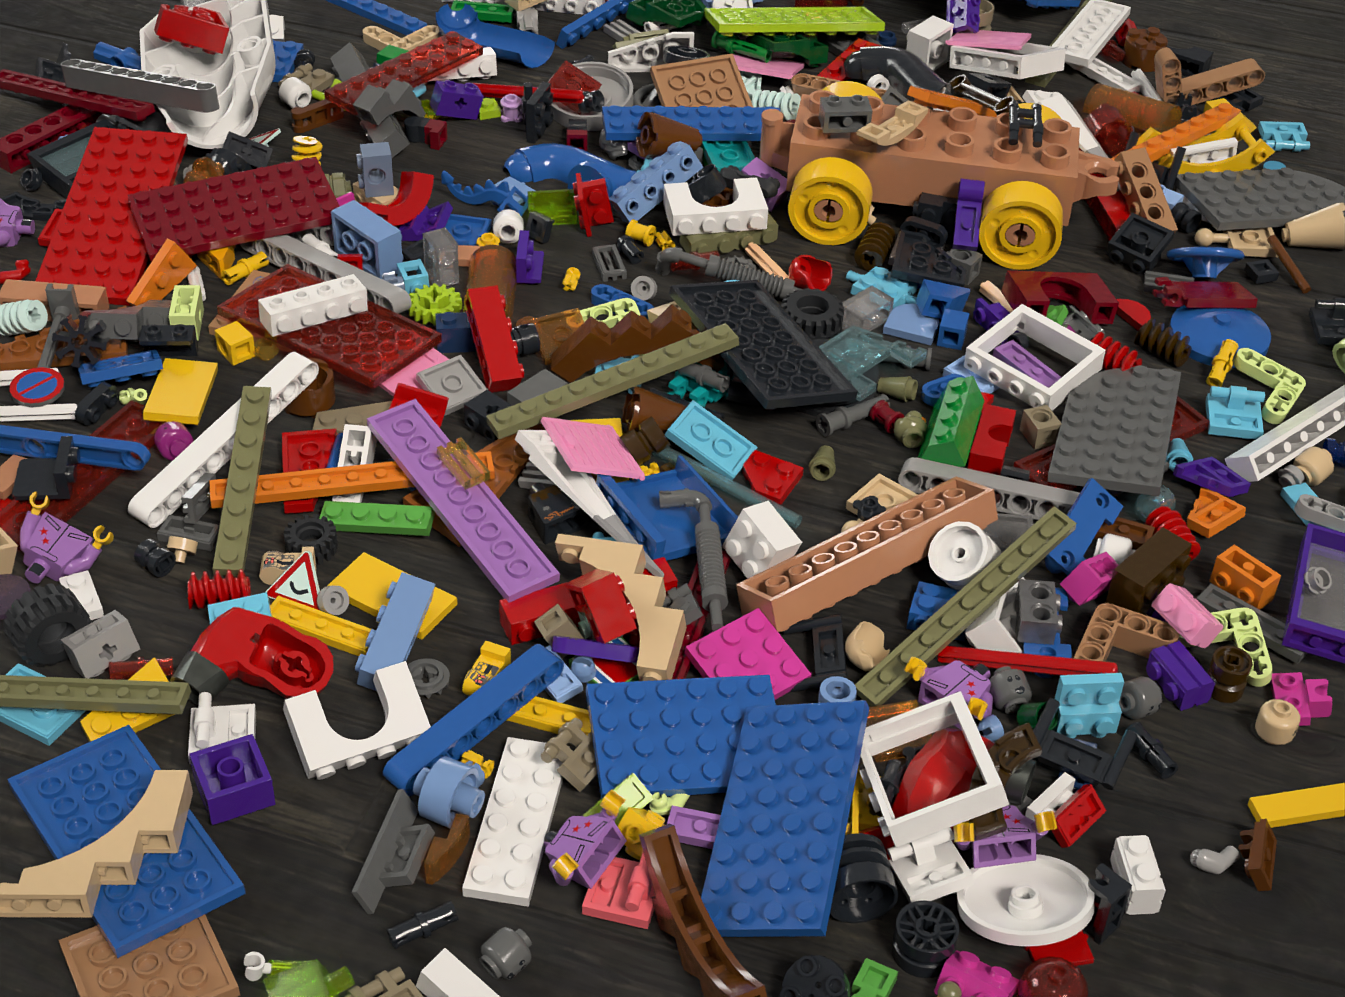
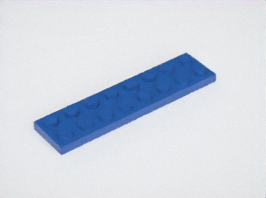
[602,105,780,141]

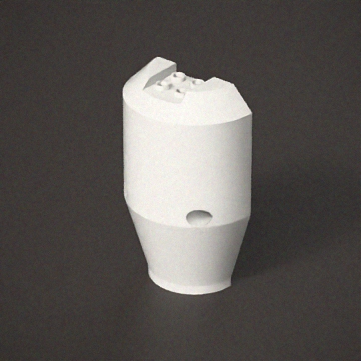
[140,0,276,149]

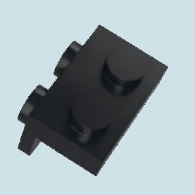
[139,324,198,356]

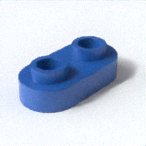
[921,374,965,407]

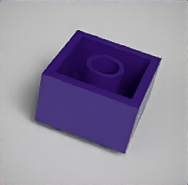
[189,734,276,825]

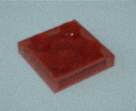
[548,61,602,115]

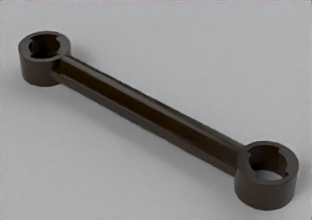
[949,75,1020,116]

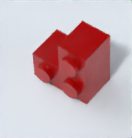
[565,569,637,644]

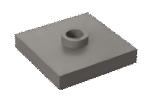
[416,355,488,416]

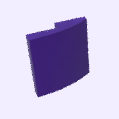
[397,201,453,241]

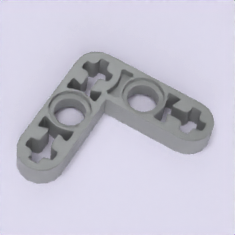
[1294,494,1345,533]

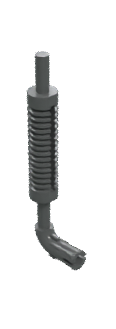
[655,247,803,300]
[659,488,728,631]

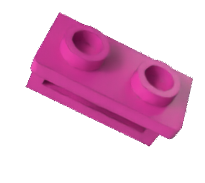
[934,950,1020,997]

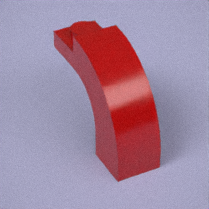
[358,171,434,226]

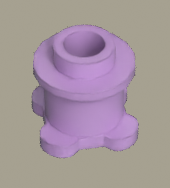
[500,94,522,122]

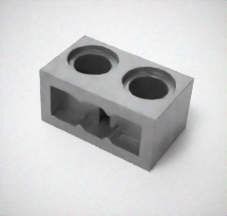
[1015,579,1062,645]

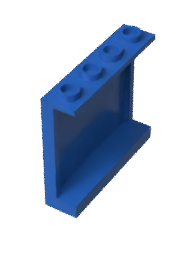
[596,455,738,561]

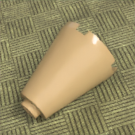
[1281,202,1345,249]

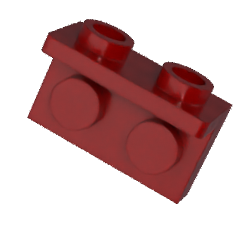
[389,383,449,428]

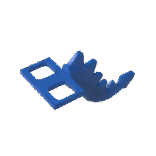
[441,171,532,216]

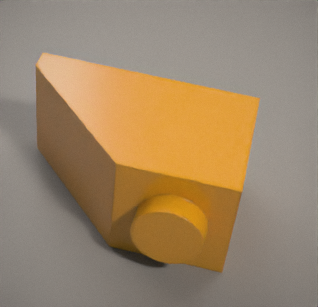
[197,245,236,280]

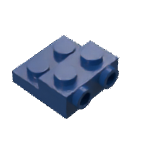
[907,581,967,642]

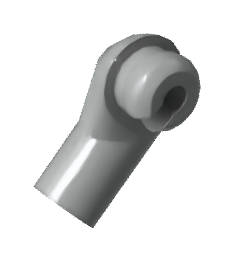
[1190,846,1240,874]

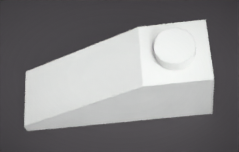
[332,424,377,503]

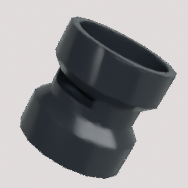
[1171,202,1202,233]
[134,538,176,577]

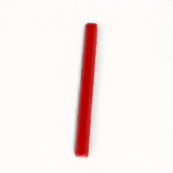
[473,83,585,104]
[937,646,1118,675]

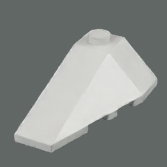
[608,32,694,72]
[965,577,1024,653]

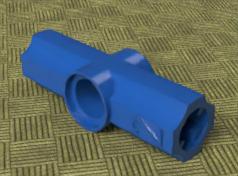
[93,42,141,70]

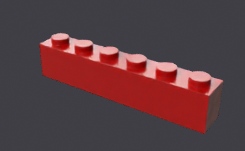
[499,557,678,645]

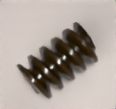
[854,222,896,272]
[1134,318,1192,367]

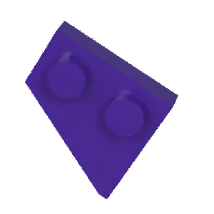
[1173,457,1251,497]

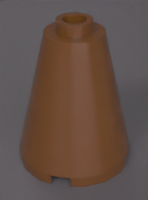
[636,112,702,159]
[622,386,687,435]

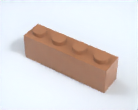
[0,279,109,322]

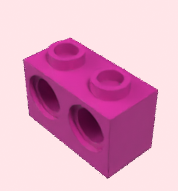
[1060,552,1118,606]

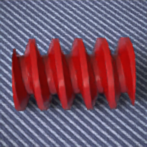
[1091,332,1142,371]
[1145,506,1201,561]
[188,569,251,609]

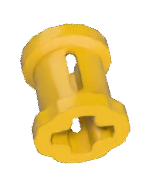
[625,219,656,247]

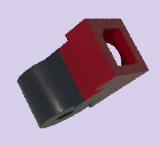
[404,116,448,150]
[567,119,587,151]

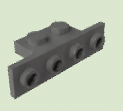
[351,789,435,914]

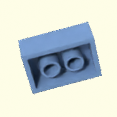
[331,200,403,279]

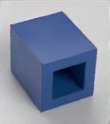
[937,309,969,350]

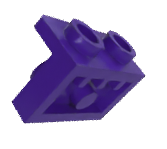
[946,0,981,34]
[516,230,544,284]
[973,298,1019,345]

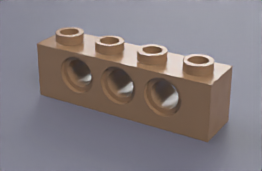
[1114,147,1178,234]

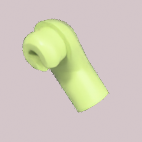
[119,388,147,409]
[649,792,690,816]

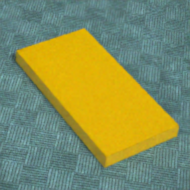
[143,358,218,425]
[327,552,457,640]

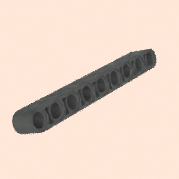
[61,59,220,113]

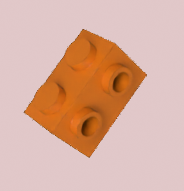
[1209,544,1281,610]

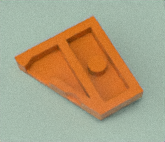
[1187,487,1246,538]

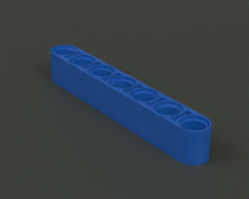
[383,644,564,796]

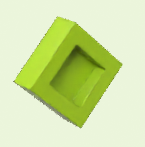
[478,98,501,120]

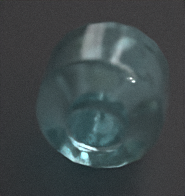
[1135,485,1176,522]

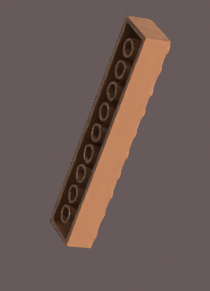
[736,476,998,632]

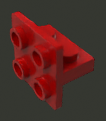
[573,173,614,237]

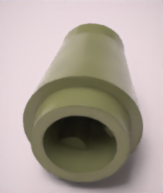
[877,376,918,402]
[809,445,836,481]

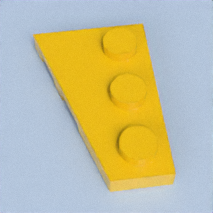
[80,657,175,742]

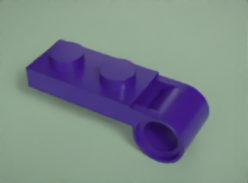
[952,178,985,251]

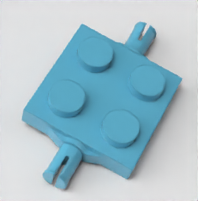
[846,266,918,310]

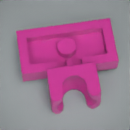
[1270,672,1332,726]

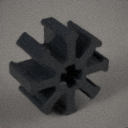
[52,311,110,368]

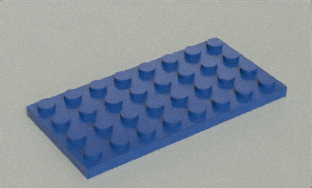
[701,700,869,937]
[7,725,246,958]

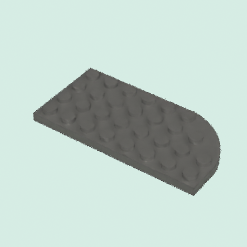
[1174,167,1345,230]
[1048,365,1181,496]

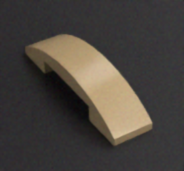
[857,100,929,146]

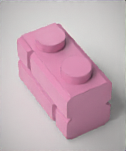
[1151,583,1224,648]

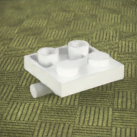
[188,692,256,764]
[887,827,975,903]

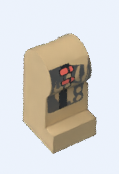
[259,547,316,585]

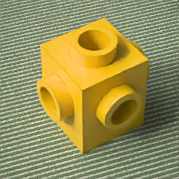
[617,807,665,860]

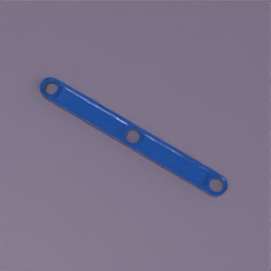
[0,425,151,470]

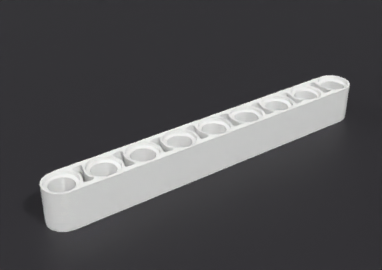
[128,352,319,528]

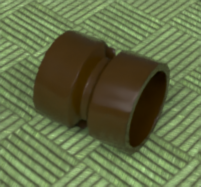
[620,416,671,466]
[1207,646,1253,703]

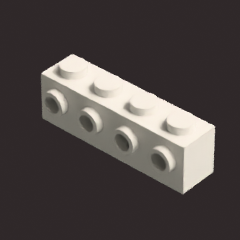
[406,47,497,84]
[258,274,368,337]

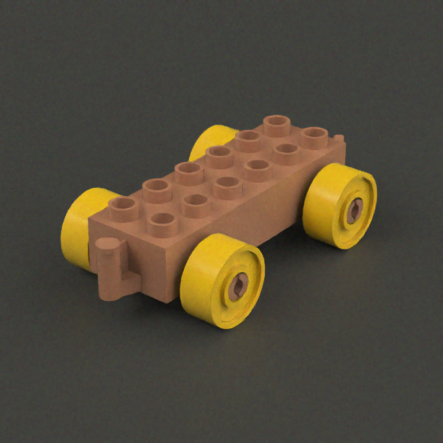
[759,81,1119,270]

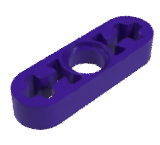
[551,636,639,663]

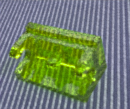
[528,189,577,225]

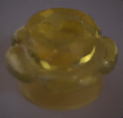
[253,337,279,360]

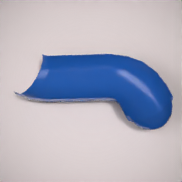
[436,4,555,68]
[503,143,637,192]

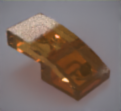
[425,813,470,885]

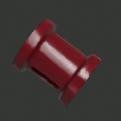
[869,400,904,434]

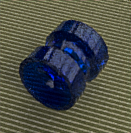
[1322,438,1345,467]

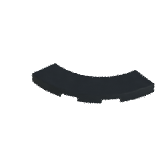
[1,192,67,221]

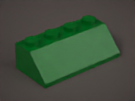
[914,376,985,476]

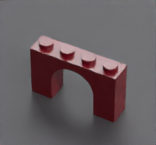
[1001,271,1119,324]

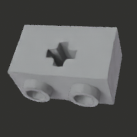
[61,610,140,679]

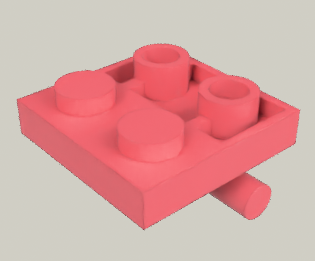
[582,852,655,929]

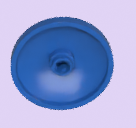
[1169,305,1271,368]

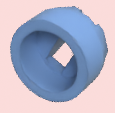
[571,656,596,683]
[977,714,1004,741]

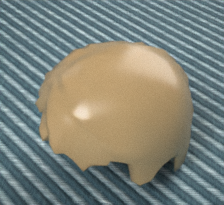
[845,621,890,672]

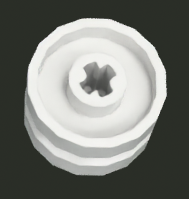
[928,521,1001,590]

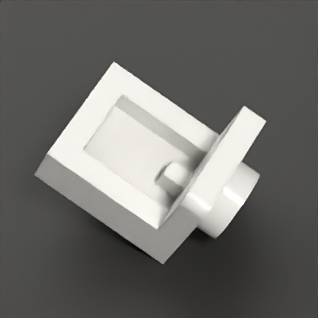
[269,15,285,42]

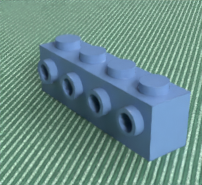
[609,141,703,224]
[355,572,436,691]

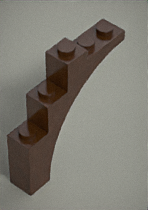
[551,304,724,383]
[639,823,767,997]

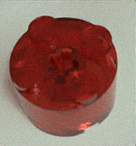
[1083,103,1133,157]

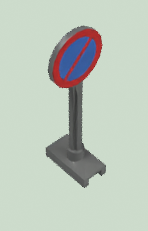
[10,284,80,407]

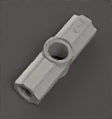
[516,6,538,34]

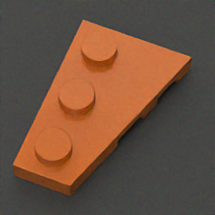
[126,238,197,307]

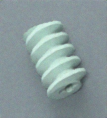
[751,89,801,121]
[0,299,48,336]

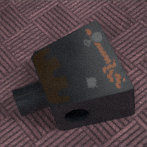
[528,483,591,545]

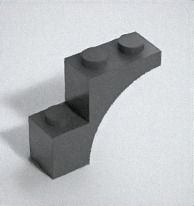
[353,79,426,126]
[85,300,172,340]

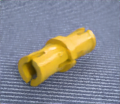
[221,251,269,285]
[1206,339,1239,387]

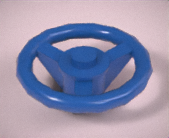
[1166,247,1245,279]

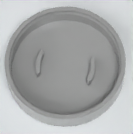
[548,62,634,131]

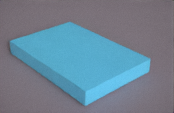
[665,400,758,483]
[0,663,86,746]

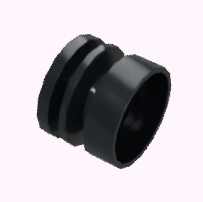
[830,833,898,923]

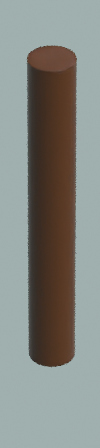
[1267,235,1311,294]

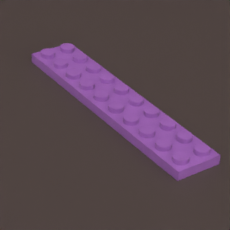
[367,399,560,602]

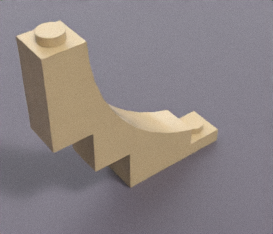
[555,534,687,681]
[0,770,193,917]

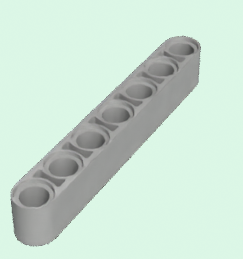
[898,457,1080,520]

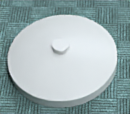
[957,854,1094,946]

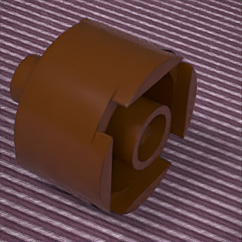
[1122,27,1168,72]
[284,358,336,418]

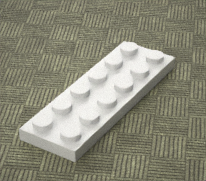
[1052,0,1131,67]
[462,737,570,907]

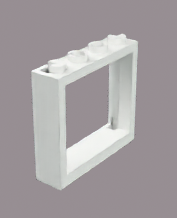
[949,43,1066,79]
[964,304,1105,411]
[858,691,1009,848]

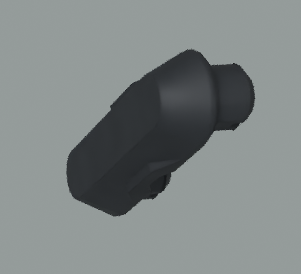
[720,165,780,199]

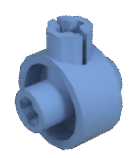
[413,756,485,829]

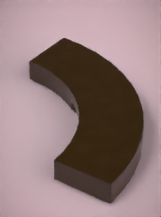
[969,723,1042,841]

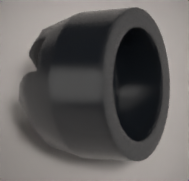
[1007,332,1030,350]

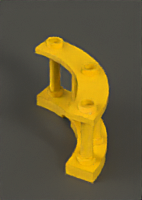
[1136,112,1275,174]

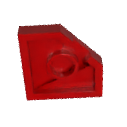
[742,450,804,507]

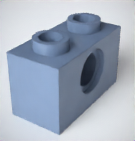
[356,142,394,198]

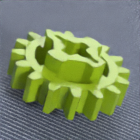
[409,283,462,325]

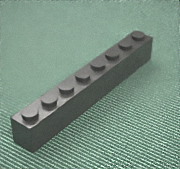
[330,42,410,158]

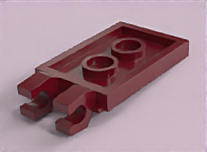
[1152,277,1258,308]

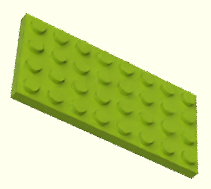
[704,7,885,36]

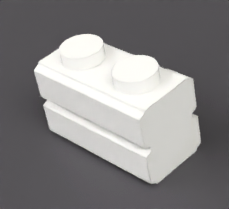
[1110,835,1166,915]

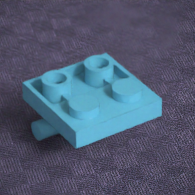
[1205,385,1265,440]

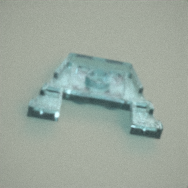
[818,326,927,401]

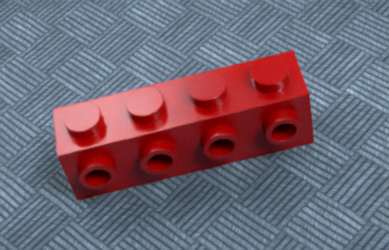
[464,285,524,393]

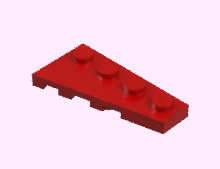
[282,428,337,514]

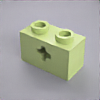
[169,285,204,341]

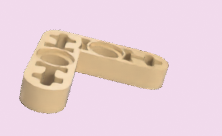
[363,25,441,54]

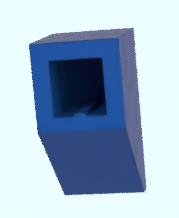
[916,279,971,319]

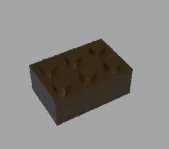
[1106,527,1192,617]

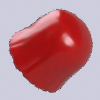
[788,255,833,291]

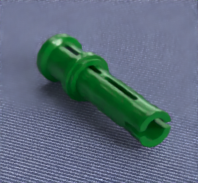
[711,31,772,63]

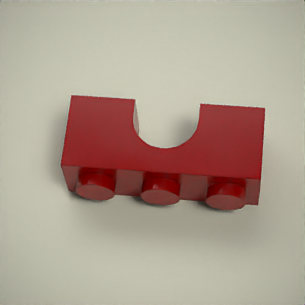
[967,404,1016,475]

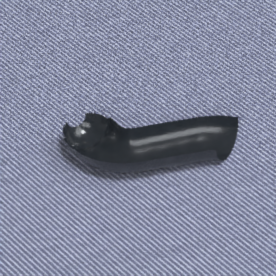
[844,46,954,110]

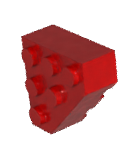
[154,4,230,55]

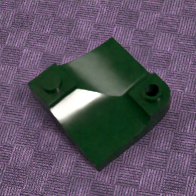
[626,0,708,28]
[746,32,828,67]

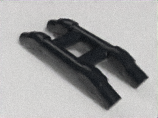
[1007,101,1043,148]

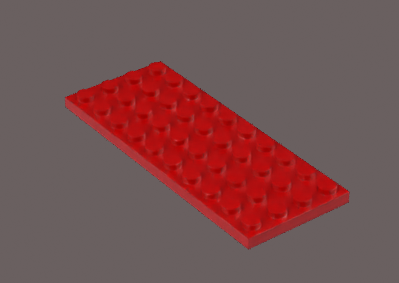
[35,127,188,306]

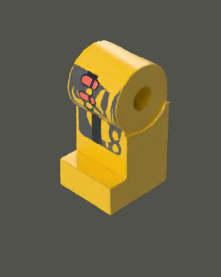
[462,641,511,696]

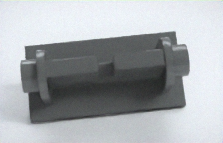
[1062,305,1105,341]

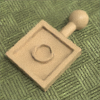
[1195,227,1278,258]
[841,474,918,533]

